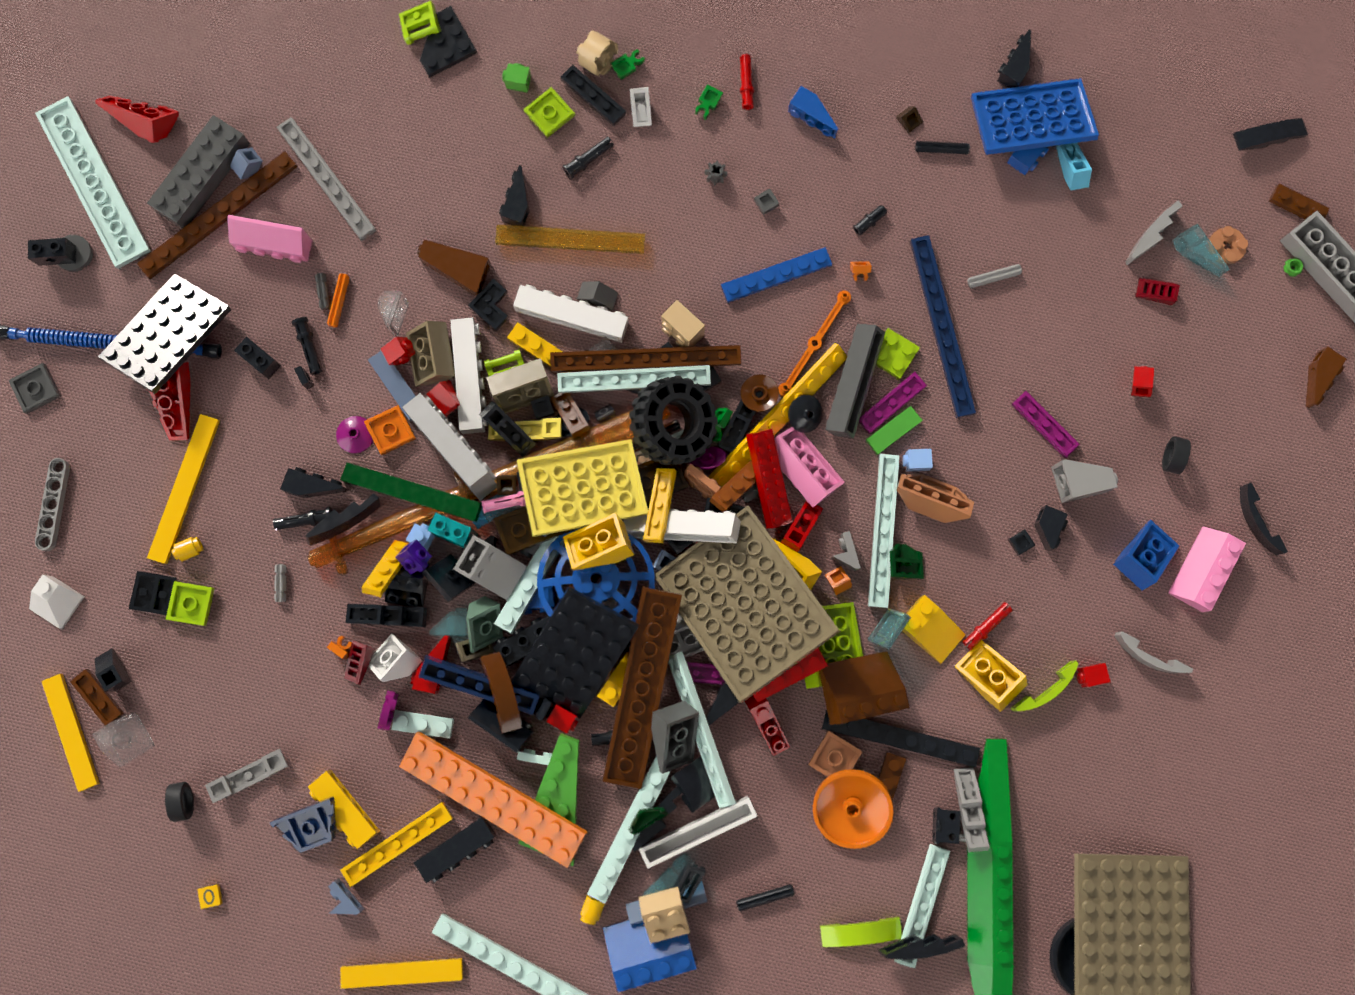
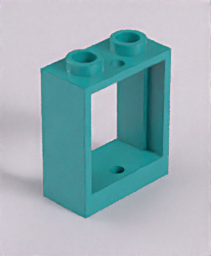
[427,513,478,549]

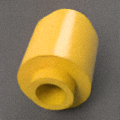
[172,537,204,562]
[580,895,605,925]

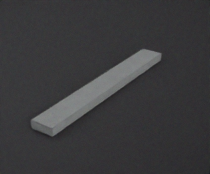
[276,117,377,241]

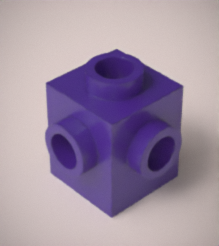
[395,539,432,574]

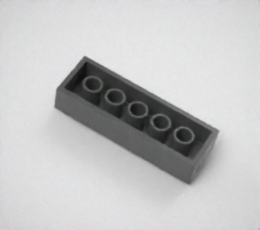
[147,115,250,229]

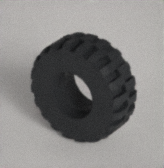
[629,376,718,465]

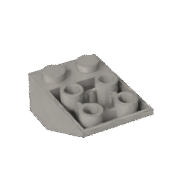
[453,535,527,600]

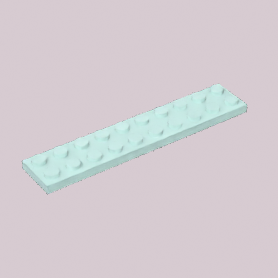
[35,96,151,269]

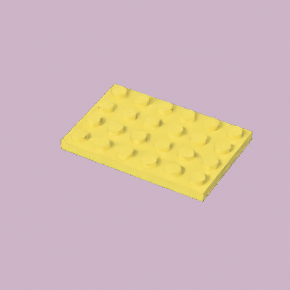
[517,439,648,537]

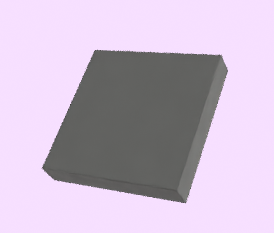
[8,363,61,414]

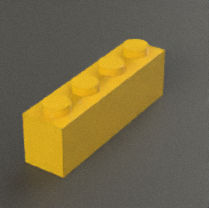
[308,770,380,849]

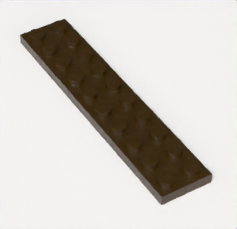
[493,460,689,555]

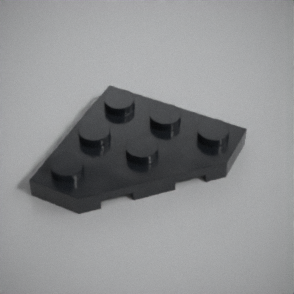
[420,6,477,78]

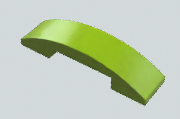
[1010,660,1079,711]
[820,917,902,947]

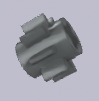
[705,161,728,186]

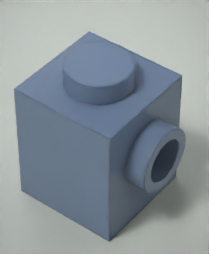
[230,147,263,179]

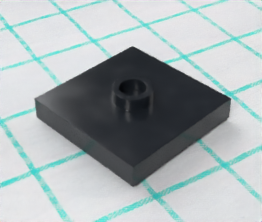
[423,554,476,602]

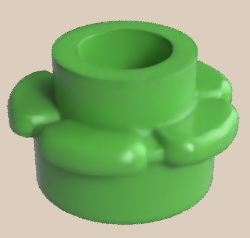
[1283,258,1303,277]

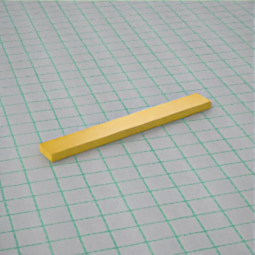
[147,414,220,564]

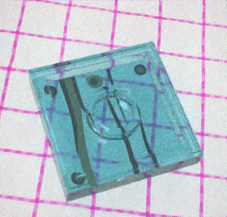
[868,608,911,650]

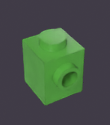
[502,63,531,92]

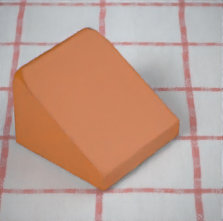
[825,566,852,595]

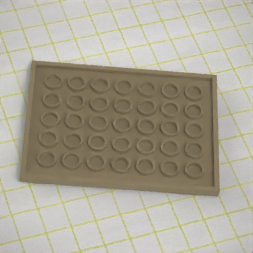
[655,506,840,703]
[1074,853,1191,995]

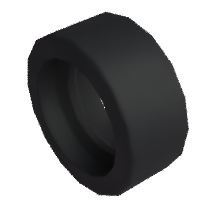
[1162,436,1191,475]
[165,782,194,822]

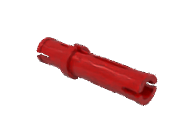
[739,54,754,110]
[962,602,1013,650]

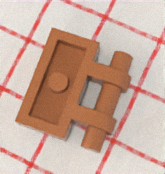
[684,464,721,499]

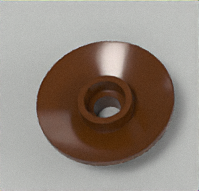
[740,374,779,412]

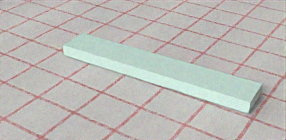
[894,844,950,969]

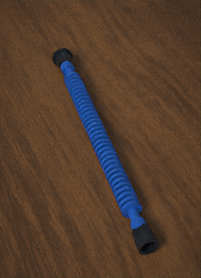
[0,324,222,359]

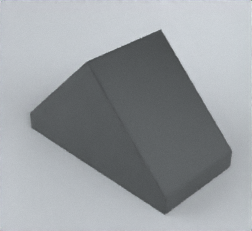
[577,281,618,311]

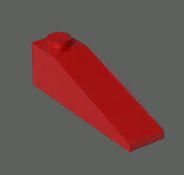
[95,96,179,143]
[146,362,191,440]

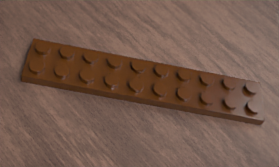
[602,587,682,789]

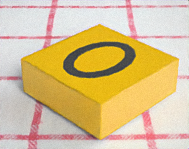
[197,884,223,909]

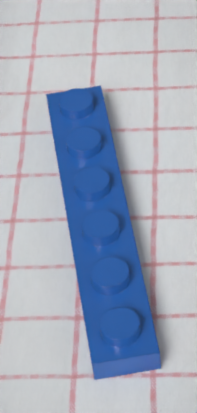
[721,247,832,303]

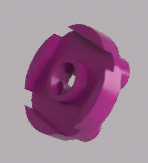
[377,690,399,731]

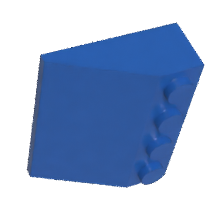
[603,920,697,992]

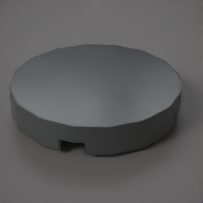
[59,235,93,272]

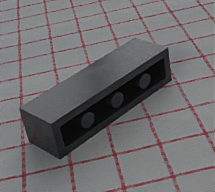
[414,817,497,883]

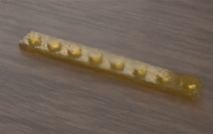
[495,225,645,254]

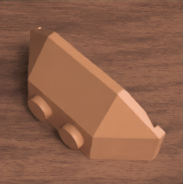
[897,473,974,523]

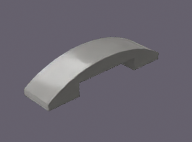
[1114,631,1193,673]
[205,749,288,803]

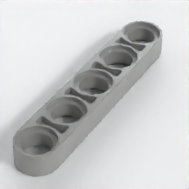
[35,458,70,551]

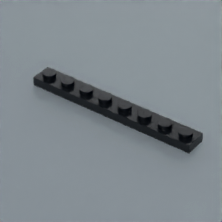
[821,710,980,767]

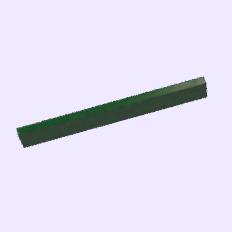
[340,462,482,523]

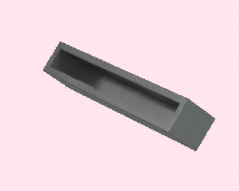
[825,324,885,439]

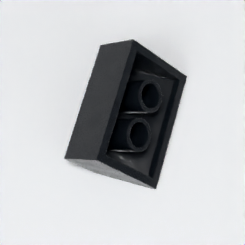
[468,699,535,753]

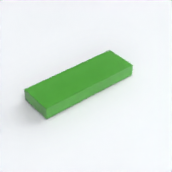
[865,406,923,455]

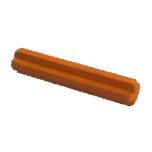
[327,273,350,328]

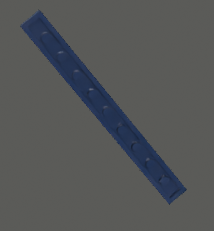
[910,235,976,418]

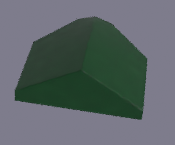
[890,544,924,580]
[628,807,669,835]

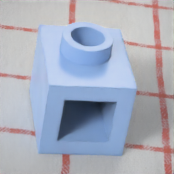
[903,449,933,472]
[406,523,435,550]

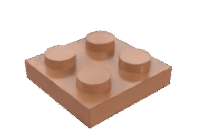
[808,731,862,777]

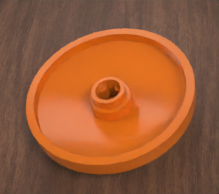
[813,769,893,849]

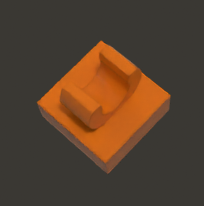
[850,261,872,281]
[327,635,352,659]

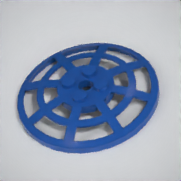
[537,527,655,622]

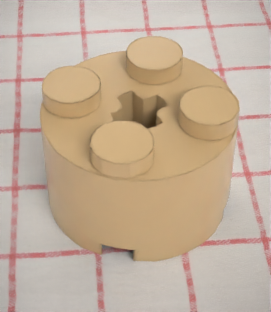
[576,30,618,76]

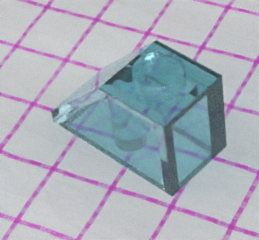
[430,608,469,636]

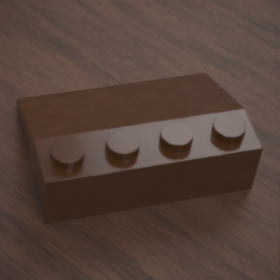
[819,651,910,725]

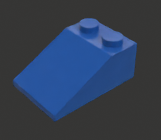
[1113,520,1179,591]

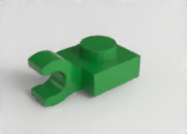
[713,408,733,442]

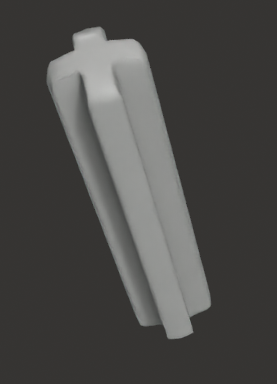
[967,264,1022,288]

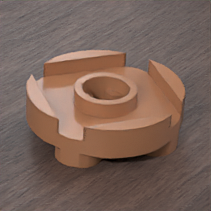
[1207,226,1248,265]

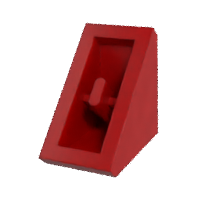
[426,380,460,417]

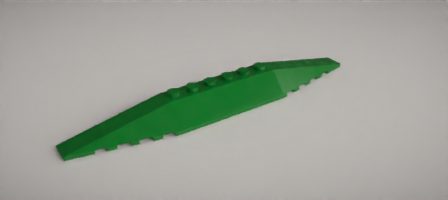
[967,738,1013,995]

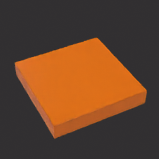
[364,405,416,456]

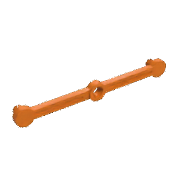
[778,290,851,397]

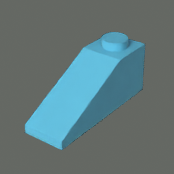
[1056,143,1092,190]

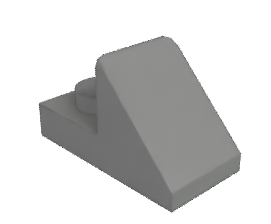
[831,531,861,571]

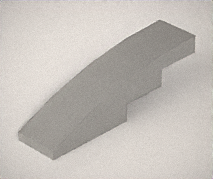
[1125,200,1183,265]
[954,767,989,852]

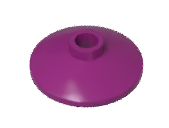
[336,416,373,453]
[689,447,726,469]

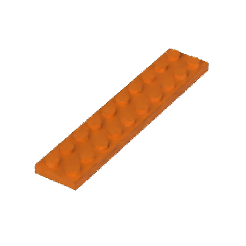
[399,731,588,868]

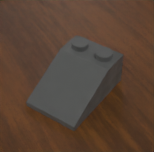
[651,701,699,774]

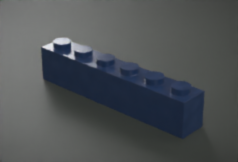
[419,655,539,715]

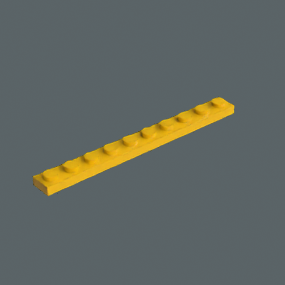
[708,343,847,488]

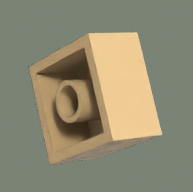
[661,300,705,347]
[639,887,690,943]

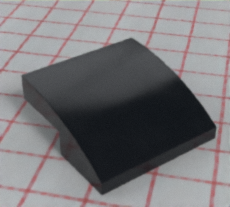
[129,571,177,615]
[671,756,715,813]

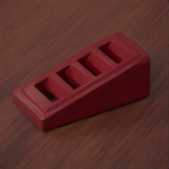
[1135,278,1180,306]
[344,640,376,685]

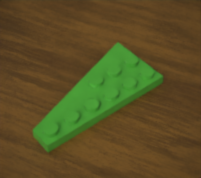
[518,733,580,866]

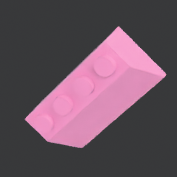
[227,215,312,263]
[775,427,845,507]
[1168,527,1246,612]

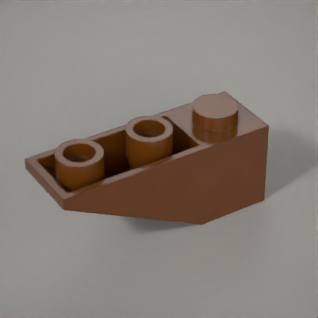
[1306,346,1347,408]

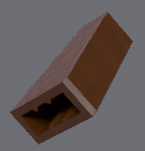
[417,239,491,297]

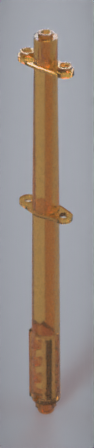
[307,405,671,575]

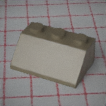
[406,321,455,387]
[486,358,554,413]

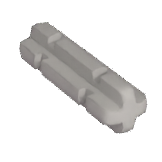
[274,564,286,602]

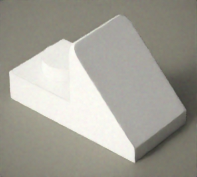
[630,87,652,127]

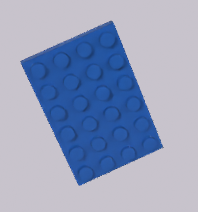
[971,78,1099,155]

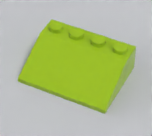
[805,602,863,689]

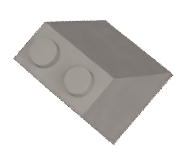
[1051,459,1118,503]

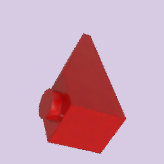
[781,501,823,552]
[410,635,452,694]

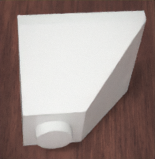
[29,575,84,629]
[369,633,422,682]

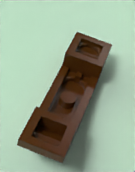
[480,652,522,734]

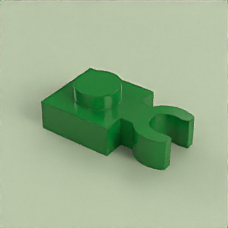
[611,49,645,80]
[695,84,723,120]

